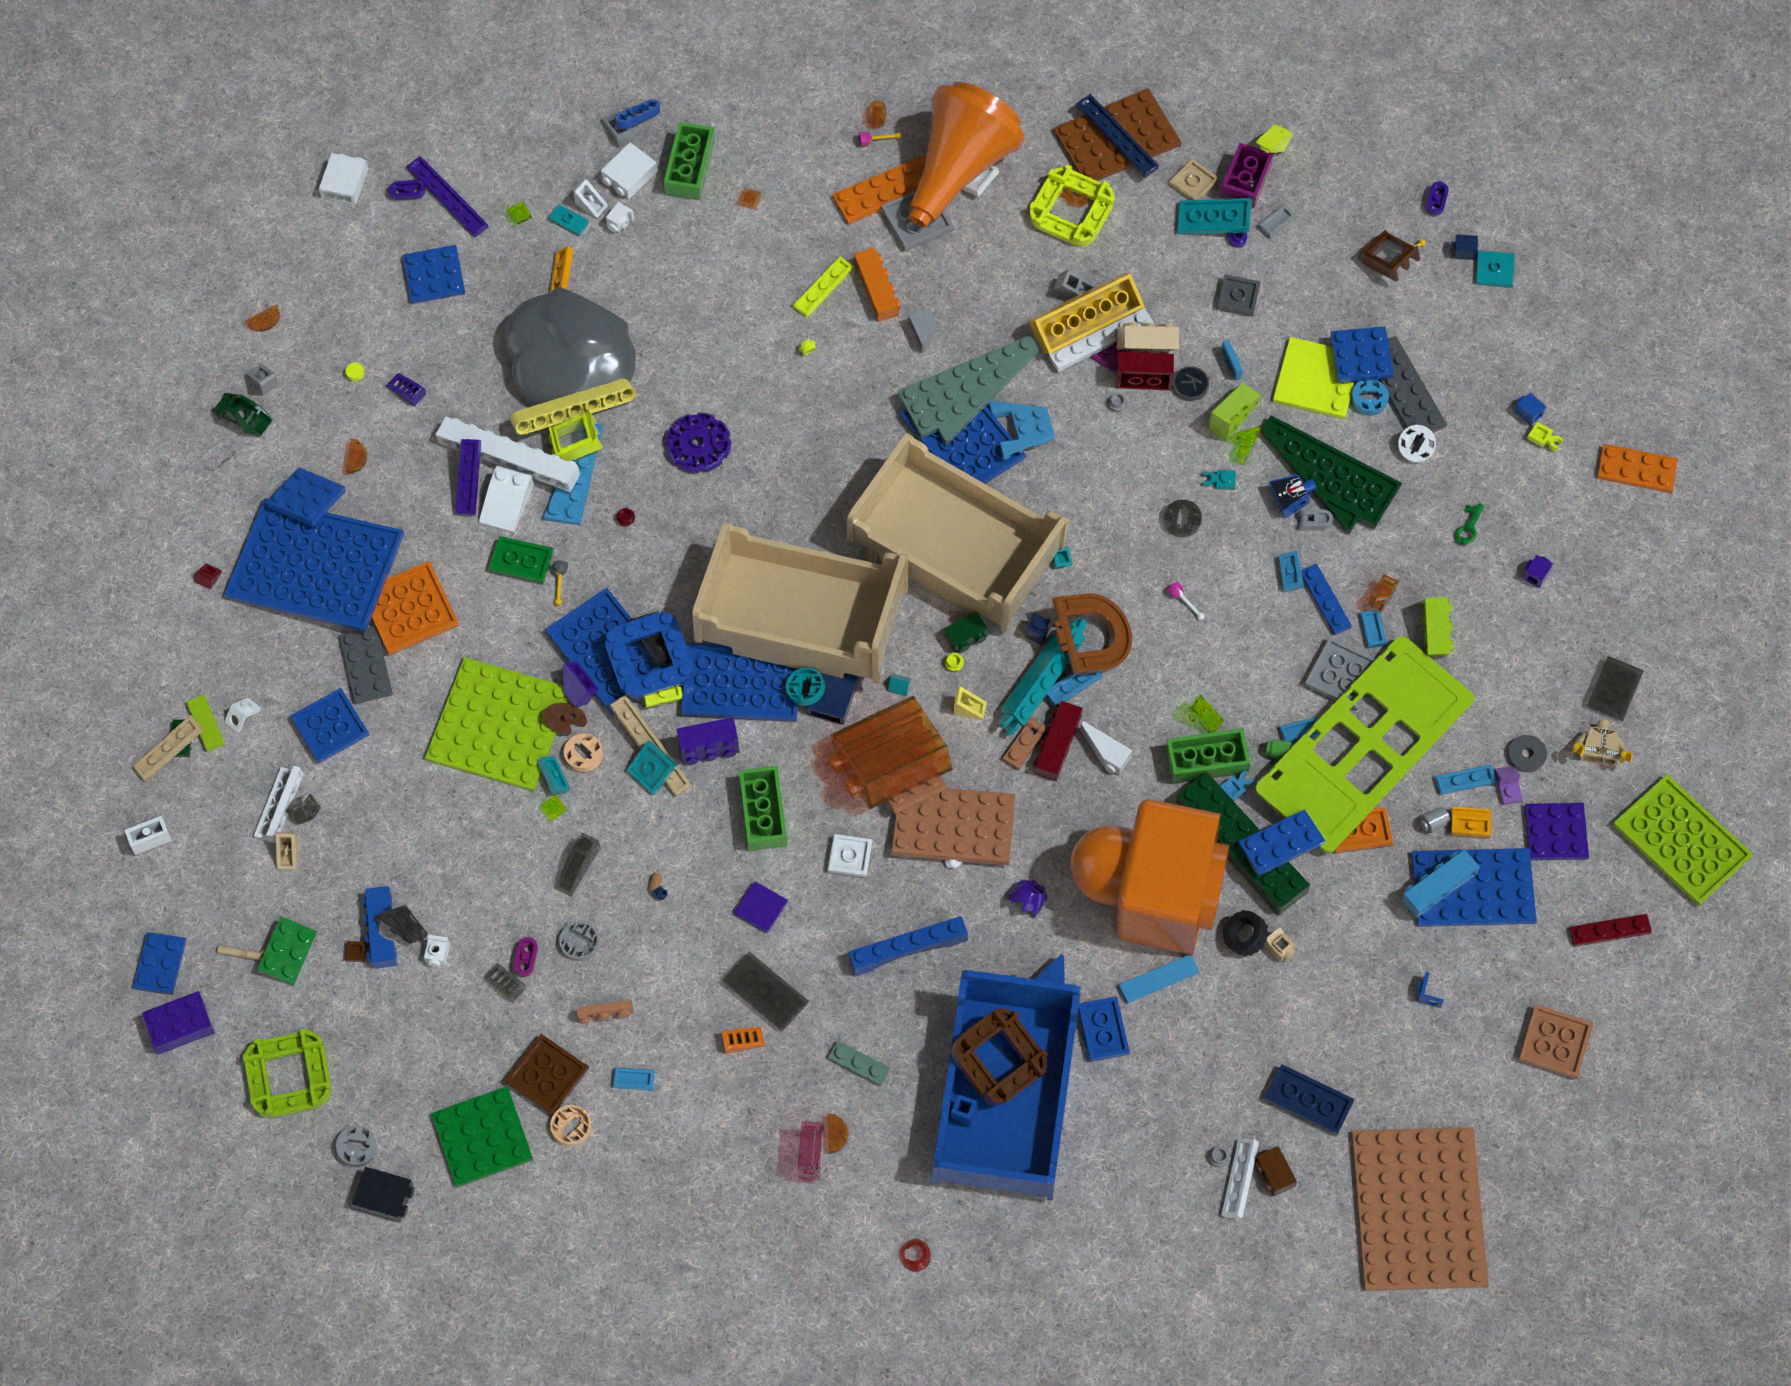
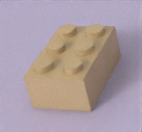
[1117,322,1179,351]

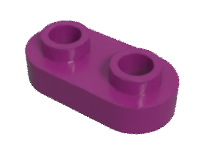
[513,937,538,977]

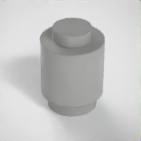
[1419,808,1450,833]

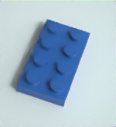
[1237,809,1325,876]

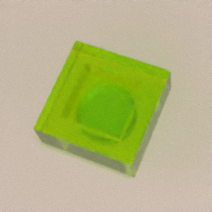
[507,201,532,226]
[540,795,567,822]

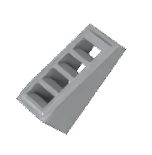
[601,112,634,148]

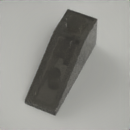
[554,832,601,897]

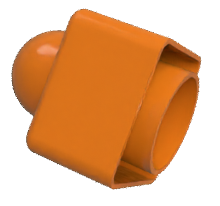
[1070,799,1229,955]

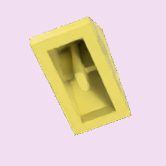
[954,686,987,719]

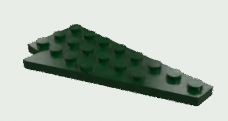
[1261,415,1402,534]

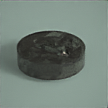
[1164,499,1202,537]

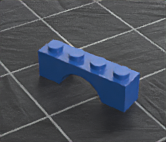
[363,886,398,969]

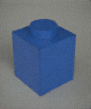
[1515,392,1546,426]
[951,1094,978,1127]

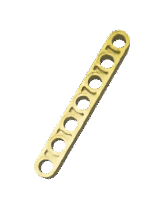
[510,379,636,435]

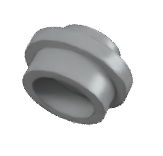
[1109,393,1127,411]
[1209,1147,1230,1167]

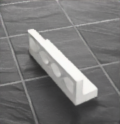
[254,766,303,843]

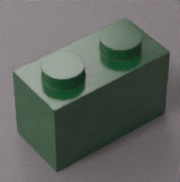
[944,611,988,653]

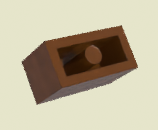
[1254,1146,1297,1196]

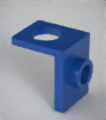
[1416,972,1444,1008]

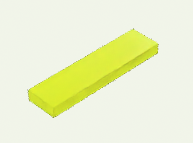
[793,256,854,317]

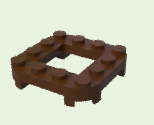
[950,1008,1048,1106]

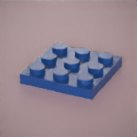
[403,245,466,304]
[1330,326,1394,383]
[266,467,346,527]
[290,688,369,763]

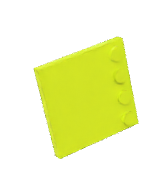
[1273,337,1355,420]

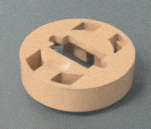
[564,733,603,772]
[550,1105,591,1146]

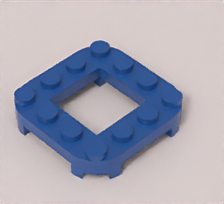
[605,612,693,700]

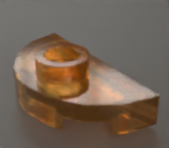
[245,304,280,331]
[346,438,368,474]
[828,1113,849,1154]

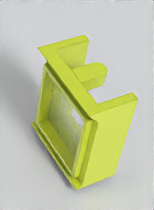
[548,409,603,461]

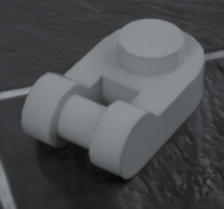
[1298,509,1333,531]

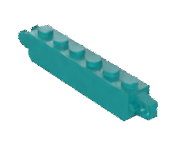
[998,618,1088,736]

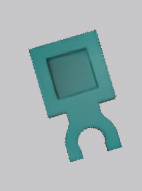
[1203,470,1236,490]

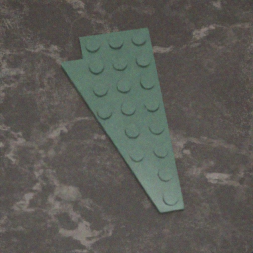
[898,335,1039,445]

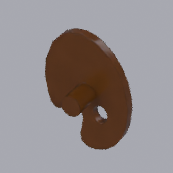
[542,703,587,735]

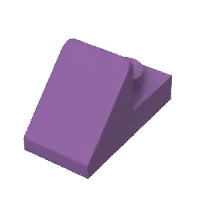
[1494,766,1523,805]

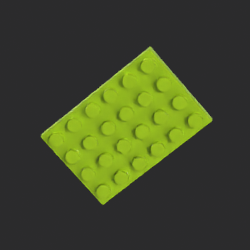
[1613,774,1754,906]

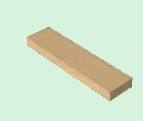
[133,715,204,781]

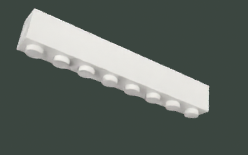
[436,417,580,492]

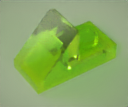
[1232,426,1261,465]
[1188,695,1225,733]

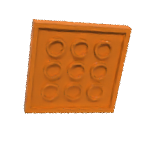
[372,561,459,655]

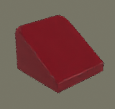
[195,563,222,589]

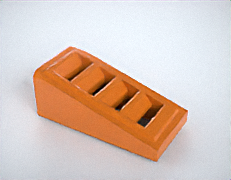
[721,1026,765,1054]

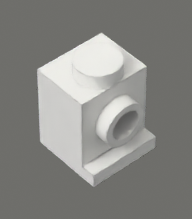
[606,202,634,233]
[424,935,450,967]

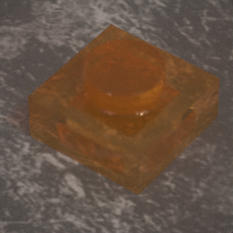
[739,188,762,210]

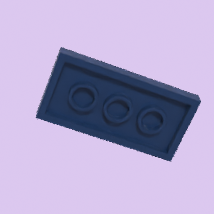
[1264,1064,1355,1136]

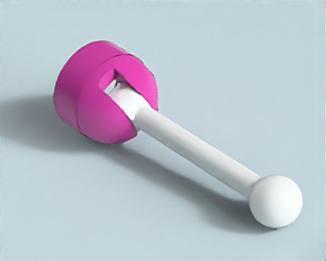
[1167,581,1204,620]

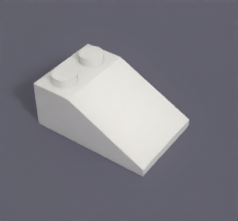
[479,466,534,533]

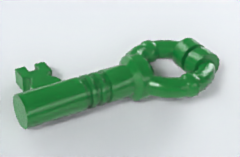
[1455,503,1485,545]

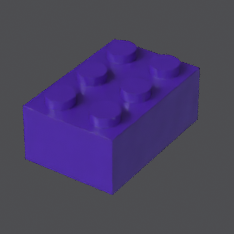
[676,717,740,765]
[142,991,215,1055]

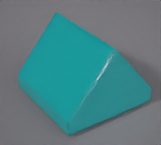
[888,674,911,696]

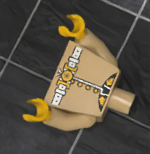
[1571,719,1633,767]

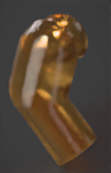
[1062,188,1088,207]

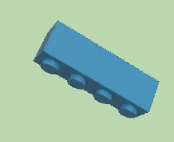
[1402,849,1480,918]

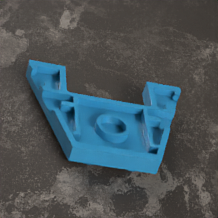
[988,401,1055,459]

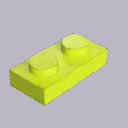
[643,685,683,708]

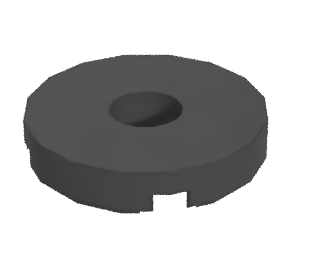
[1508,735,1547,773]

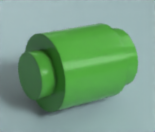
[1266,739,1293,759]

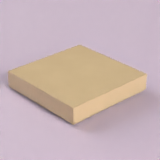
[1169,158,1220,200]

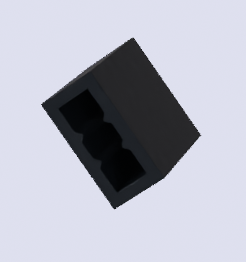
[352,1166,415,1223]

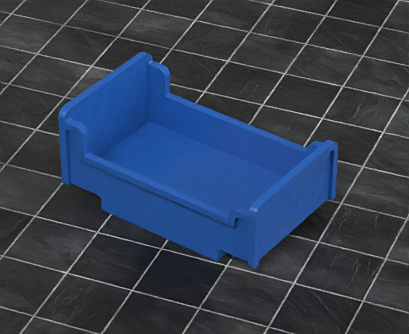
[932,970,1081,1201]

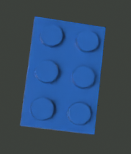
[133,932,187,995]
[1078,996,1130,1062]

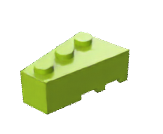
[1420,597,1454,656]

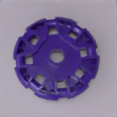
[664,412,732,473]

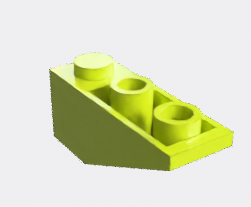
[1256,124,1294,153]

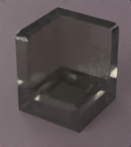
[286,793,321,825]

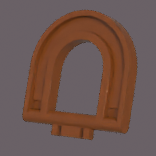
[1052,593,1132,675]

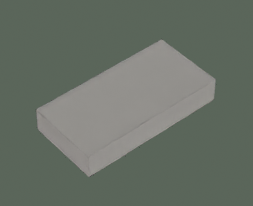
[1258,204,1297,238]

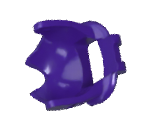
[1006,880,1048,918]

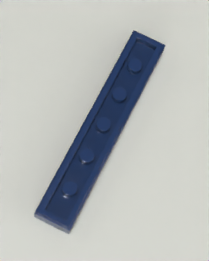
[1076,94,1159,178]

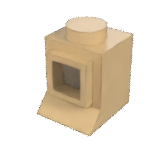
[1264,927,1296,963]

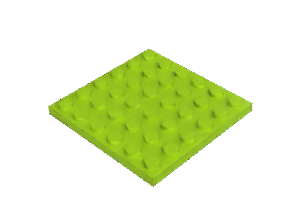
[425,657,569,792]

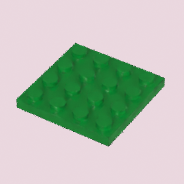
[431,1086,533,1188]

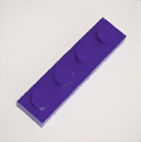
[456,439,482,515]

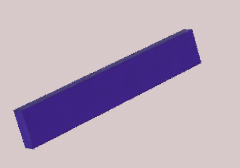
[407,156,489,237]

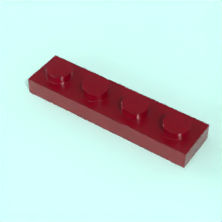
[1569,914,1652,947]

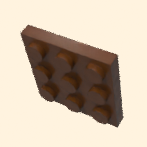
[504,1034,589,1116]

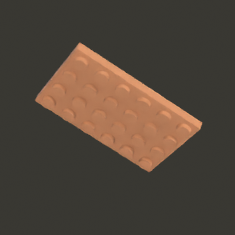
[892,788,1015,866]

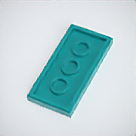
[1177,198,1252,235]

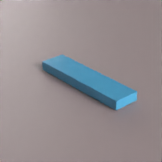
[1119,955,1199,1004]

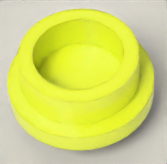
[799,339,817,355]
[945,653,964,672]

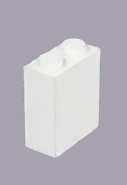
[601,143,658,199]
[319,153,368,205]

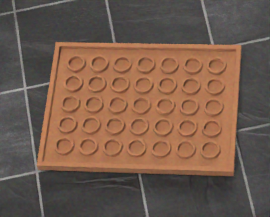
[1352,1127,1489,1291]

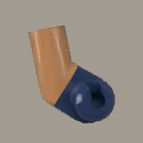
[649,873,668,900]

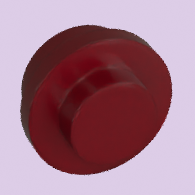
[616,508,635,526]

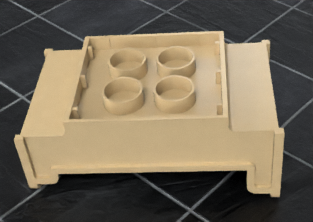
[847,433,1069,633]
[692,522,908,684]

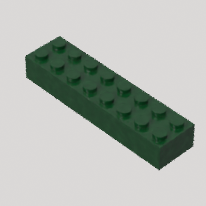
[1176,772,1310,916]

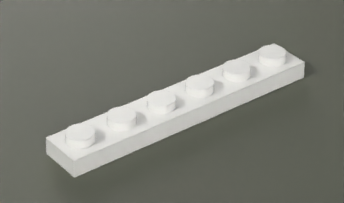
[1049,308,1154,372]

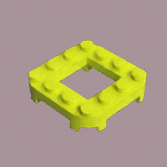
[1030,165,1115,247]

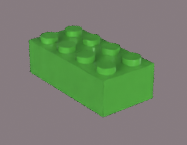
[664,122,715,199]
[1166,728,1251,783]
[739,766,787,851]

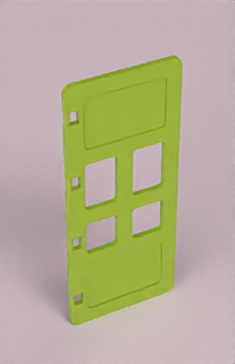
[1255,636,1475,853]

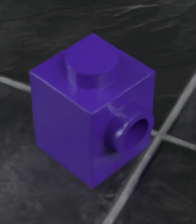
[1523,554,1553,588]

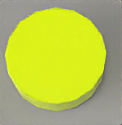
[345,362,365,381]

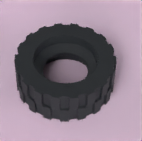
[1223,910,1269,956]

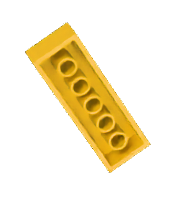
[1028,273,1145,354]

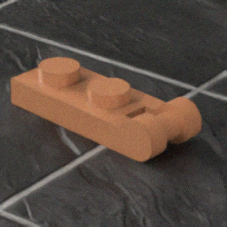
[1003,717,1047,770]
[577,1000,634,1024]

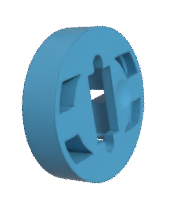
[1350,380,1389,416]

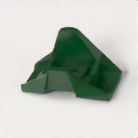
[212,393,274,437]

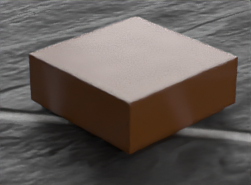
[345,941,367,962]

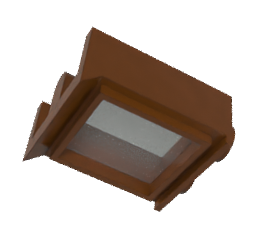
[1361,230,1420,282]

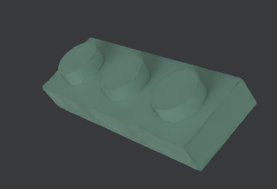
[828,1041,891,1087]

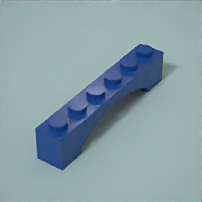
[849,916,968,976]

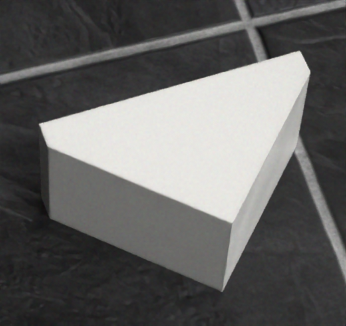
[573,179,608,218]

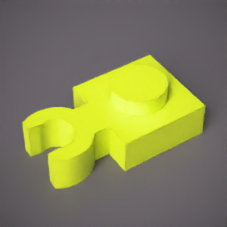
[1527,422,1563,452]

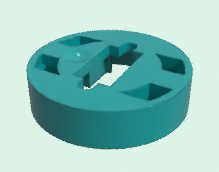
[786,667,825,706]

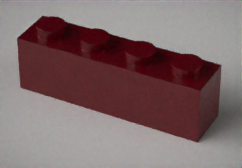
[1033,701,1083,782]

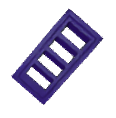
[386,373,426,407]

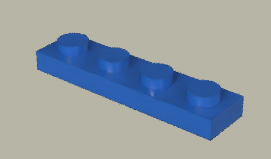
[1302,564,1352,636]

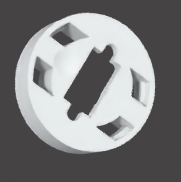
[1398,425,1436,463]

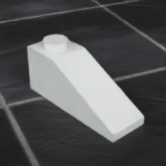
[1081,721,1133,775]

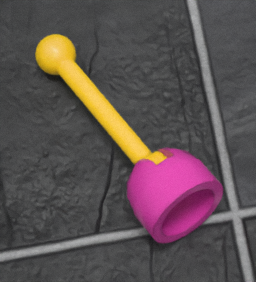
[859,132,902,146]

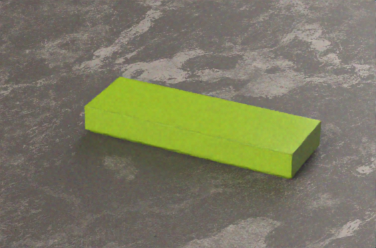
[186,694,226,752]

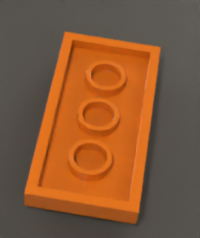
[1597,444,1678,493]

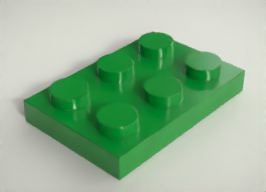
[489,536,554,584]
[257,916,317,986]

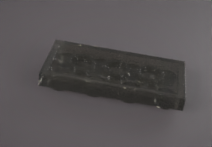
[723,951,809,1031]

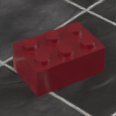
[1116,351,1174,391]

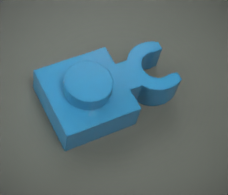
[1220,771,1254,801]

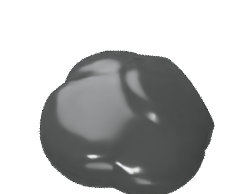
[505,287,636,407]

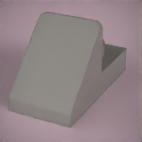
[246,364,278,395]

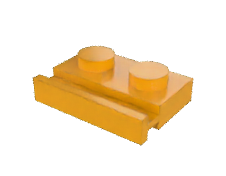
[1451,806,1492,838]

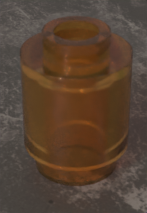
[867,100,887,128]

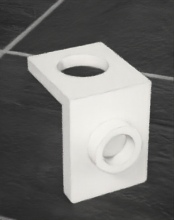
[224,698,262,733]

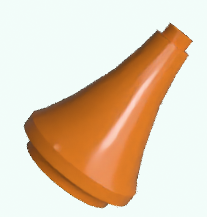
[908,82,1025,228]

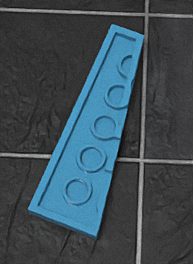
[544,424,603,526]

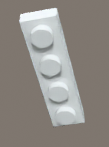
[1221,1139,1259,1218]

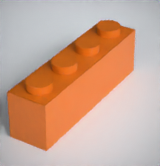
[854,247,901,322]

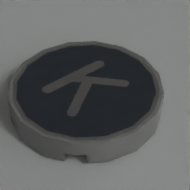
[1173,366,1209,401]

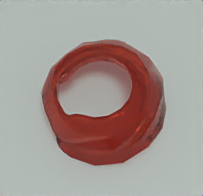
[901,1238,931,1272]

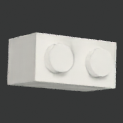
[125,816,172,855]

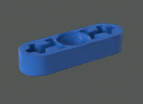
[615,99,660,129]

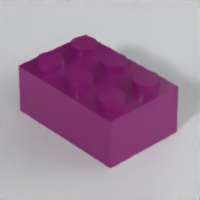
[1220,142,1274,208]

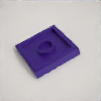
[734,881,788,934]

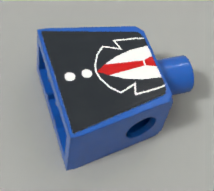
[1269,474,1317,518]

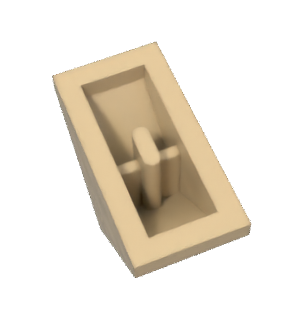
[275,832,300,870]

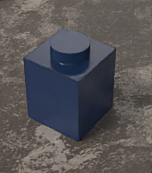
[1450,234,1478,260]
[1025,613,1051,645]

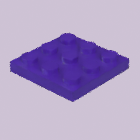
[1524,803,1589,861]

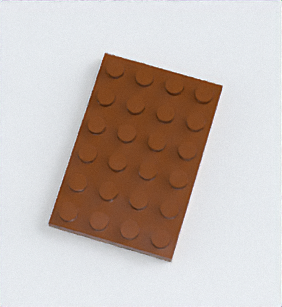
[1053,88,1182,181]

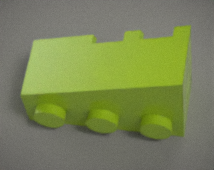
[1209,383,1261,441]

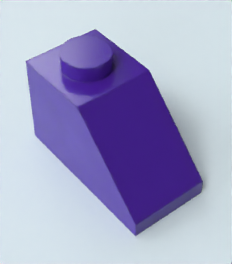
[563,661,599,707]

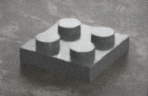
[1217,274,1261,316]

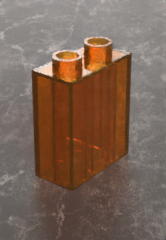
[827,695,953,810]

